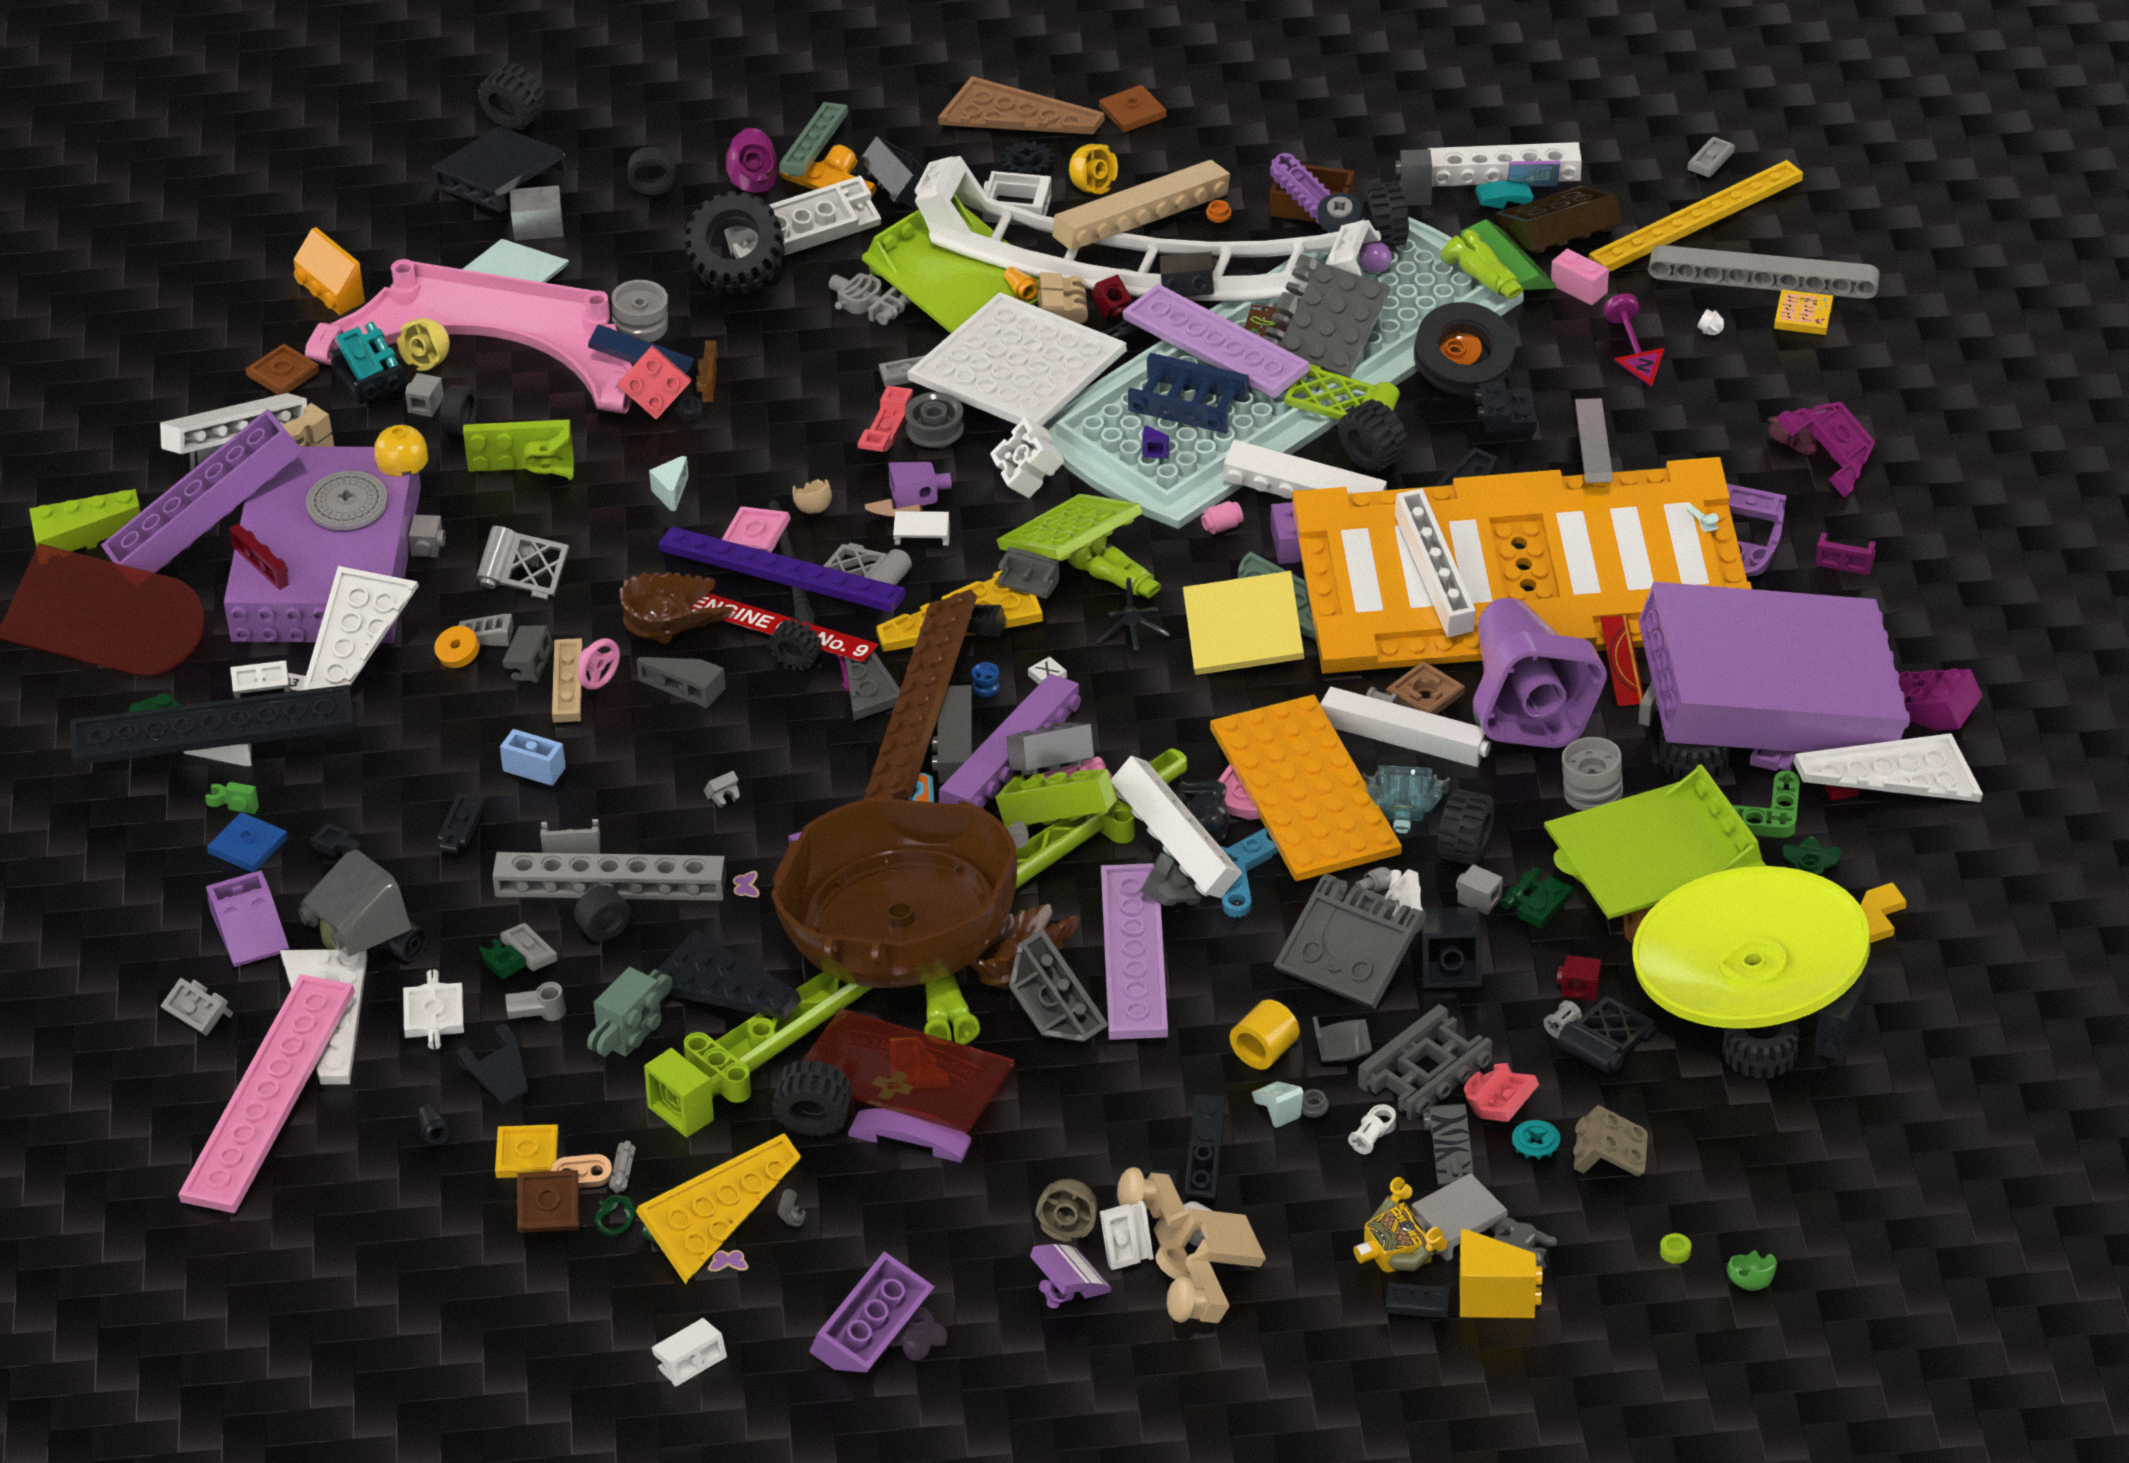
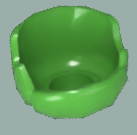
[1727,1250,1777,1291]

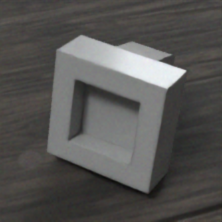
[703,771,740,808]

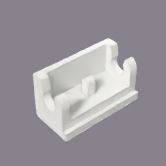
[893,511,950,546]
[231,661,290,699]
[652,1318,727,1386]

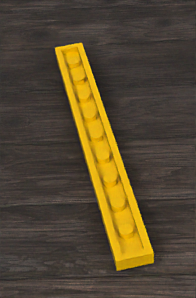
[1589,160,1803,272]

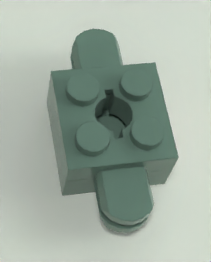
[587,966,672,1057]

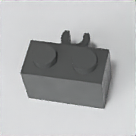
[1395,149,1432,206]

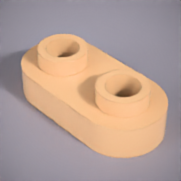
[551,1154,612,1188]

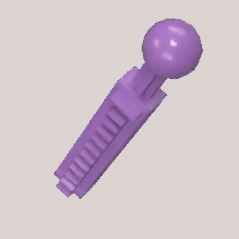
[1270,153,1392,274]

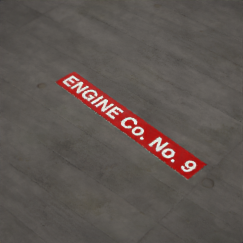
[689,593,879,662]

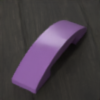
[848,1108,971,1163]

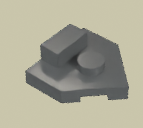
[1141,852,1202,906]

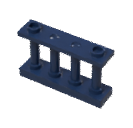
[1128,352,1249,434]

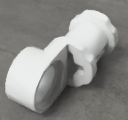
[1348,1104,1396,1154]

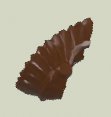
[620,572,732,644]
[969,904,1080,990]

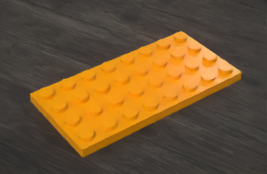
[1210,695,1402,882]

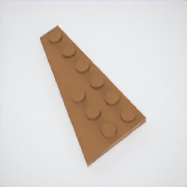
[938,76,1104,134]

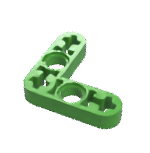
[1732,771,1800,838]

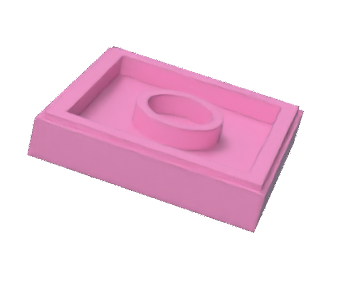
[722,507,790,552]

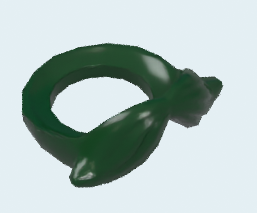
[594,1195,639,1236]

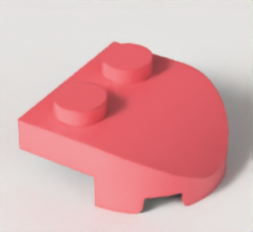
[1464,1063,1539,1122]

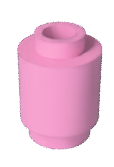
[1201,501,1243,534]

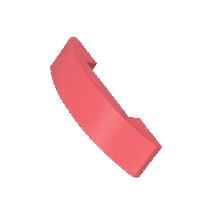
[857,386,913,452]

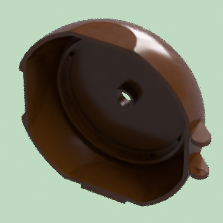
[771,795,1017,988]

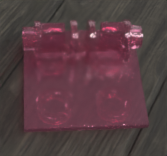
[1768,411,1818,455]

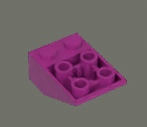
[1899,668,1982,731]

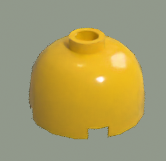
[1069,144,1118,194]
[374,425,428,477]

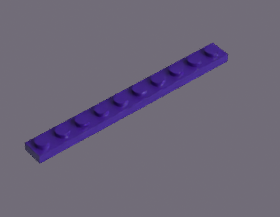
[658,527,906,613]

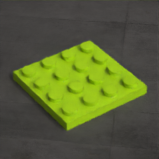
[996,494,1143,561]

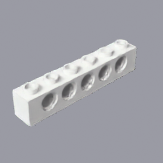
[1428,142,1581,187]

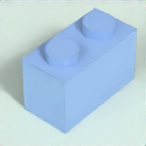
[500,729,566,786]

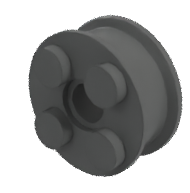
[905,392,964,449]

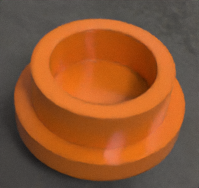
[1206,200,1231,223]

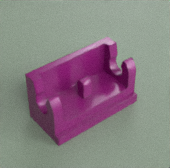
[1816,532,1876,575]

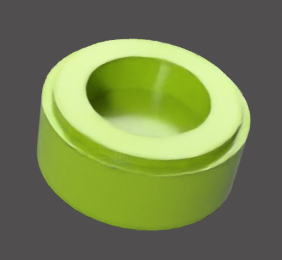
[1660,1233,1691,1264]

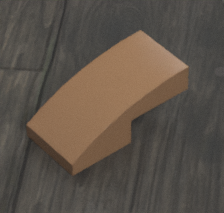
[865,499,923,517]

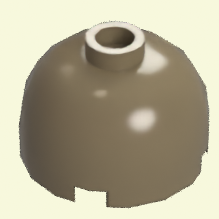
[1036,1179,1098,1242]

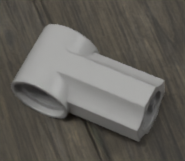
[506,982,566,1021]

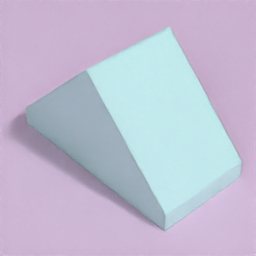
[649,456,689,511]

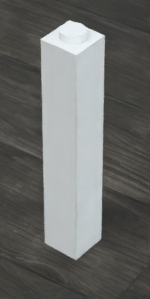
[1320,686,1491,767]

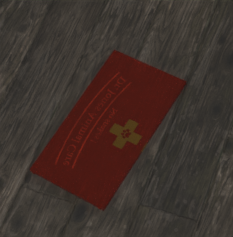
[802,1008,1015,1134]

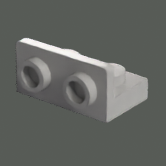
[161,978,233,1036]

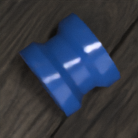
[971,662,1000,697]

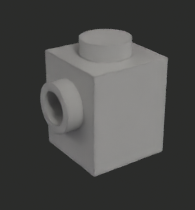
[405,373,444,417]
[408,515,445,557]
[1456,865,1503,915]

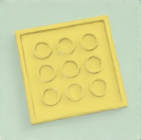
[1183,571,1304,675]

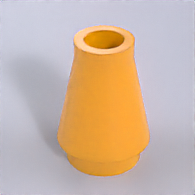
[1004,267,1038,301]

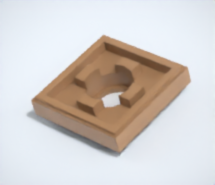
[1386,661,1465,715]

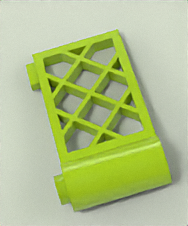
[1284,364,1400,420]

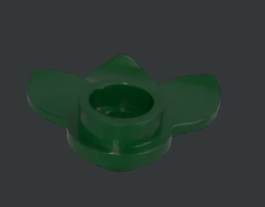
[1783,836,1841,876]

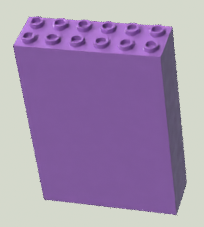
[224,446,421,643]
[1638,582,1910,752]

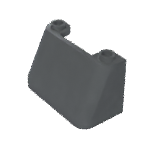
[298,849,412,957]

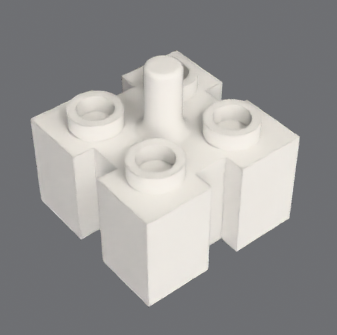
[990,417,1064,498]

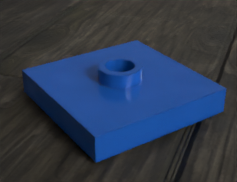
[207,812,288,872]

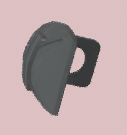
[1313,1016,1372,1062]

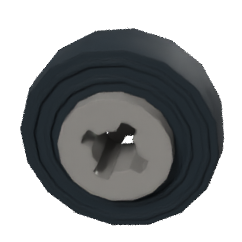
[1317,192,1363,233]

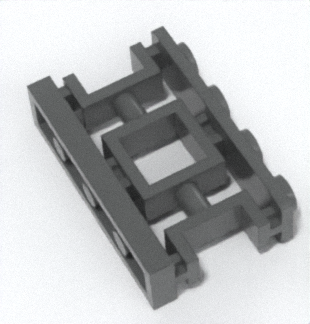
[1358,1004,1492,1122]

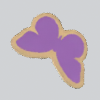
[733,871,759,897]
[708,1250,748,1272]

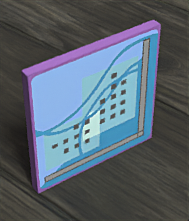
[1507,159,1560,187]

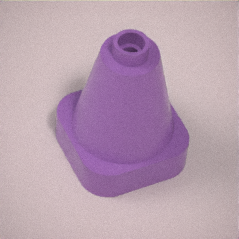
[1473,598,1607,748]

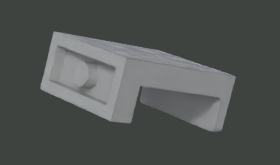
[1411,1173,1507,1261]

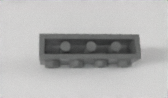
[932,685,972,783]

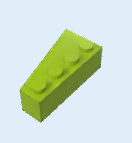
[29,489,140,567]
[995,769,1117,828]

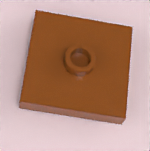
[1099,85,1167,132]
[246,344,320,395]

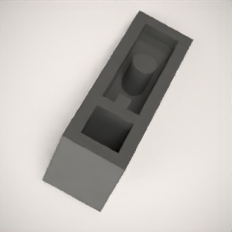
[637,657,726,708]

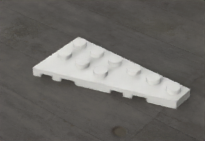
[302,566,419,690]
[1793,733,1983,802]
[280,950,368,1084]

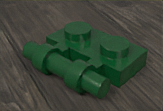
[1500,867,1574,929]

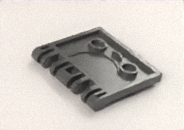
[1262,255,1391,378]
[1274,874,1426,1009]

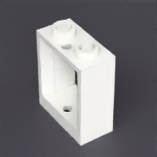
[983,171,1052,226]

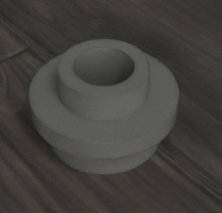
[1301,1089,1329,1117]

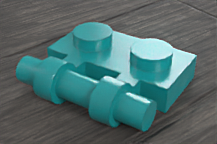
[335,321,399,381]

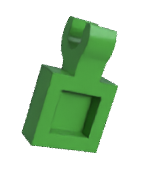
[205,782,259,814]

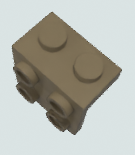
[1573,1105,1648,1176]

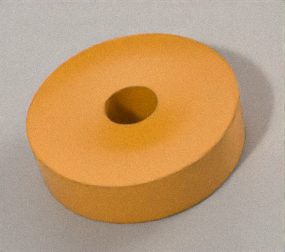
[434,626,480,668]

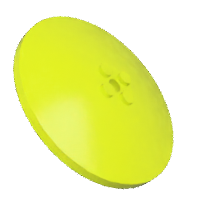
[1633,866,1870,1028]

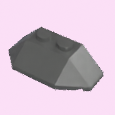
[1009,928,1108,1042]

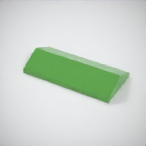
[1460,219,1556,290]

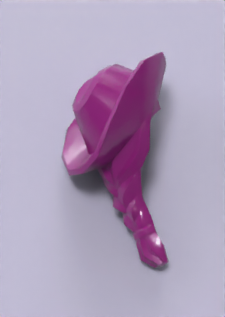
[726,128,778,193]

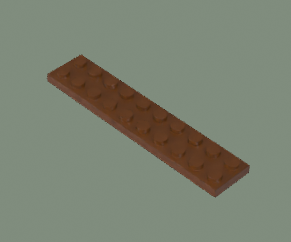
[864,589,977,800]

